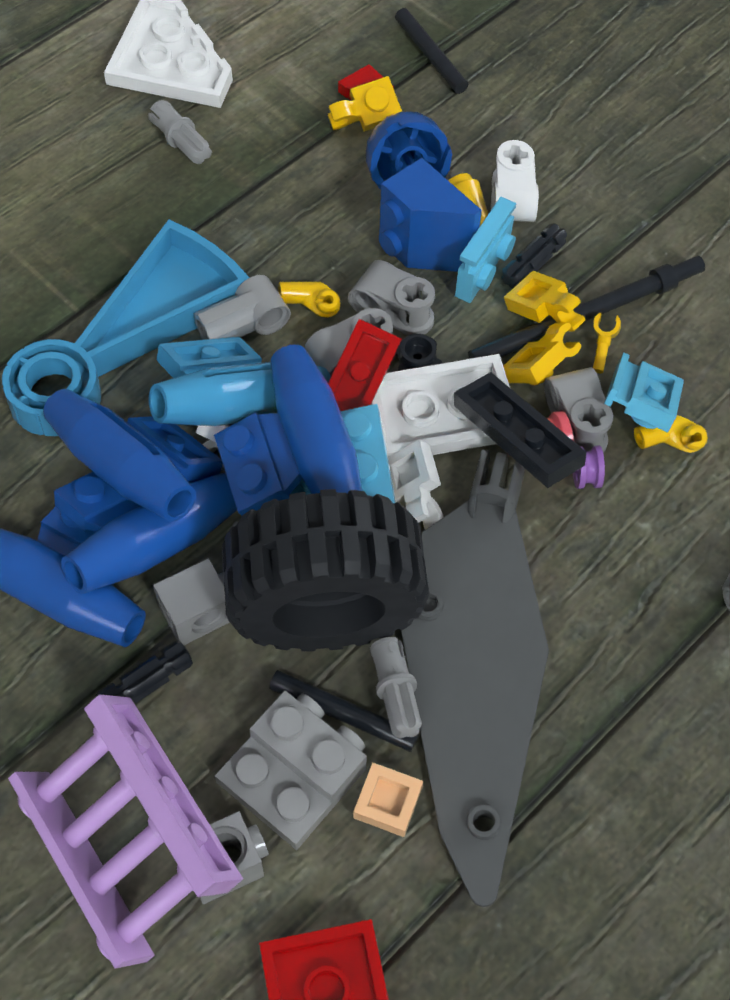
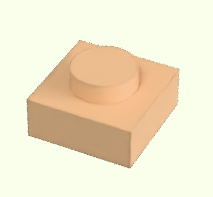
[353,762,423,837]

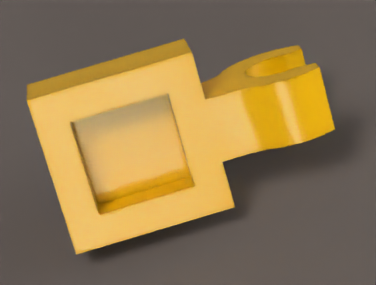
[327,76,402,132]
[504,271,586,332]
[503,322,581,385]

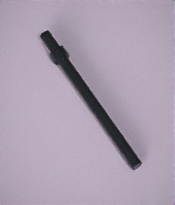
[468,255,705,359]

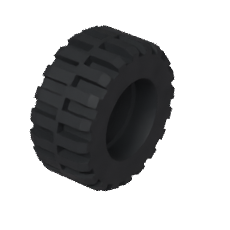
[222,489,429,651]

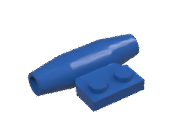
[214,345,363,515]
[43,389,223,521]
[54,472,237,594]
[0,506,146,647]

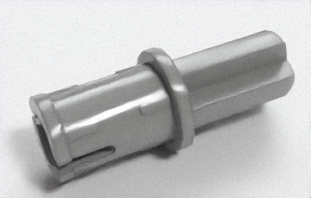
[148,100,212,164]
[370,637,422,739]

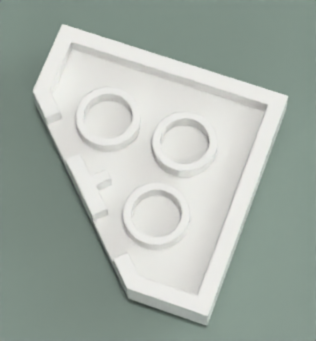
[104,0,233,108]

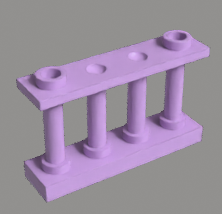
[8,694,243,969]

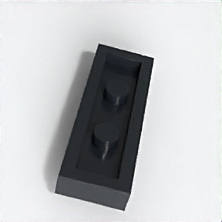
[454,372,586,488]

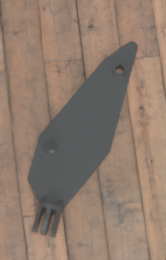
[401,449,549,907]

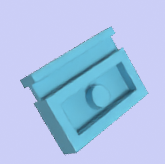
[455,197,516,303]
[604,352,684,433]

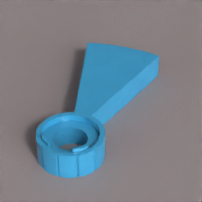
[2,219,250,436]

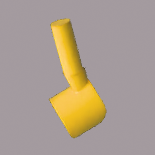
[593,313,621,374]

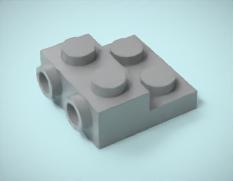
[215,691,367,850]

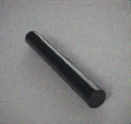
[395,8,469,94]
[269,670,419,752]

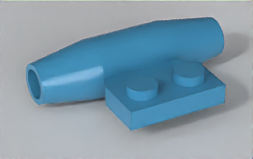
[149,337,331,427]

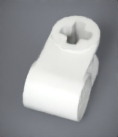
[491,140,539,222]

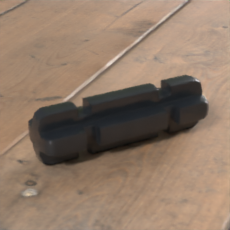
[501,223,567,289]
[95,641,193,704]

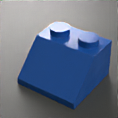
[379,158,482,272]

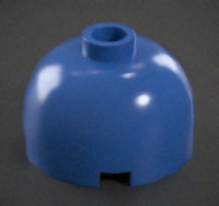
[365,112,452,190]

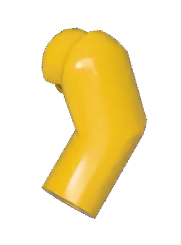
[278,282,341,318]
[634,415,708,453]

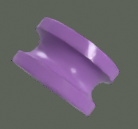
[573,445,605,489]

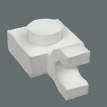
[388,439,444,530]

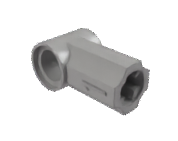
[193,275,291,340]

